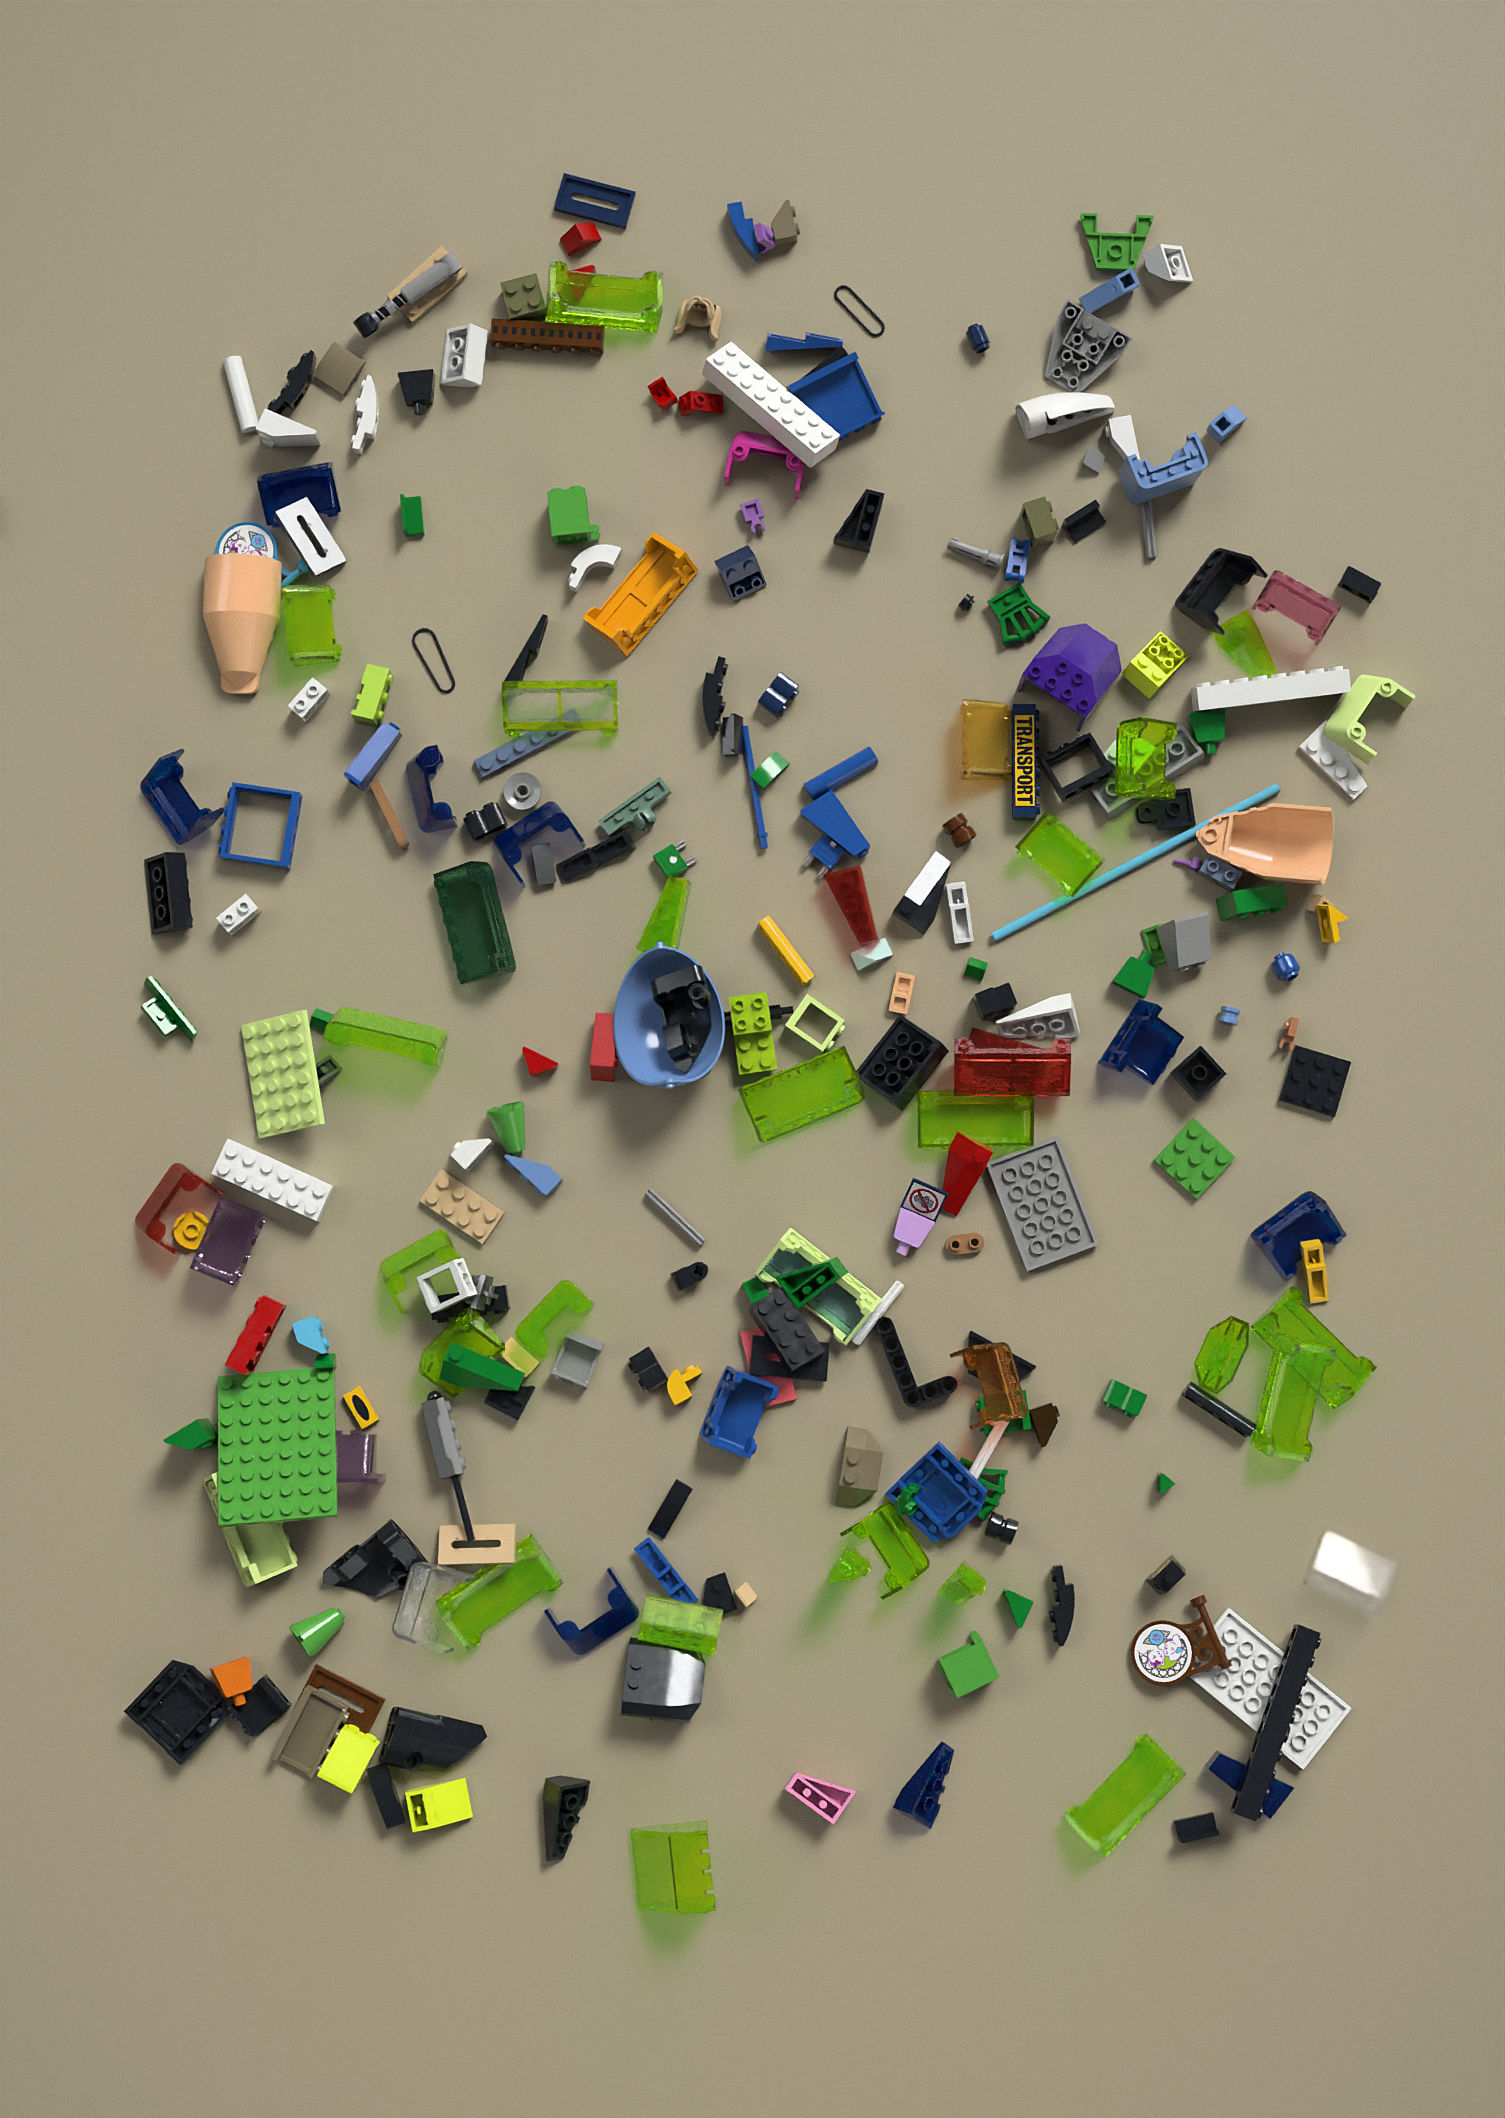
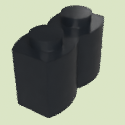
[463,802,508,842]
[628,1346,668,1392]

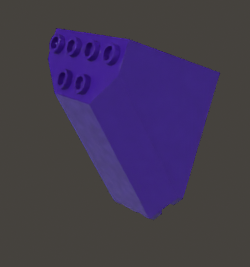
[1016,623,1122,732]

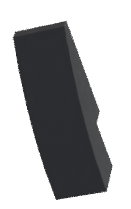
[648,1478,693,1539]
[366,1764,406,1829]

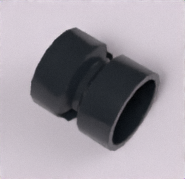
[984,1512,1019,1545]

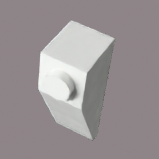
[1104,415,1140,460]

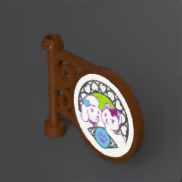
[1131,1595,1232,1686]

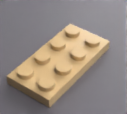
[387,246,468,324]
[419,1169,505,1244]

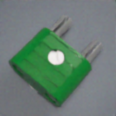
[653,840,697,881]

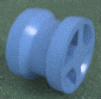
[1218,1006,1241,1026]

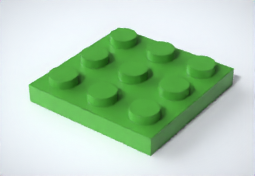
[1154,1118,1236,1199]

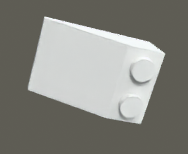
[255,409,322,447]

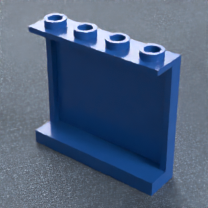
[786,352,885,442]

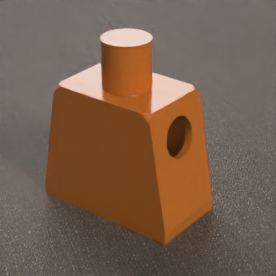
[209,1656,252,1706]

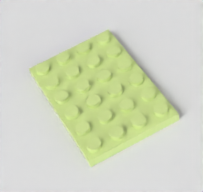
[241,1010,325,1138]

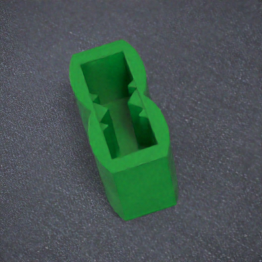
[1102,1379,1148,1418]

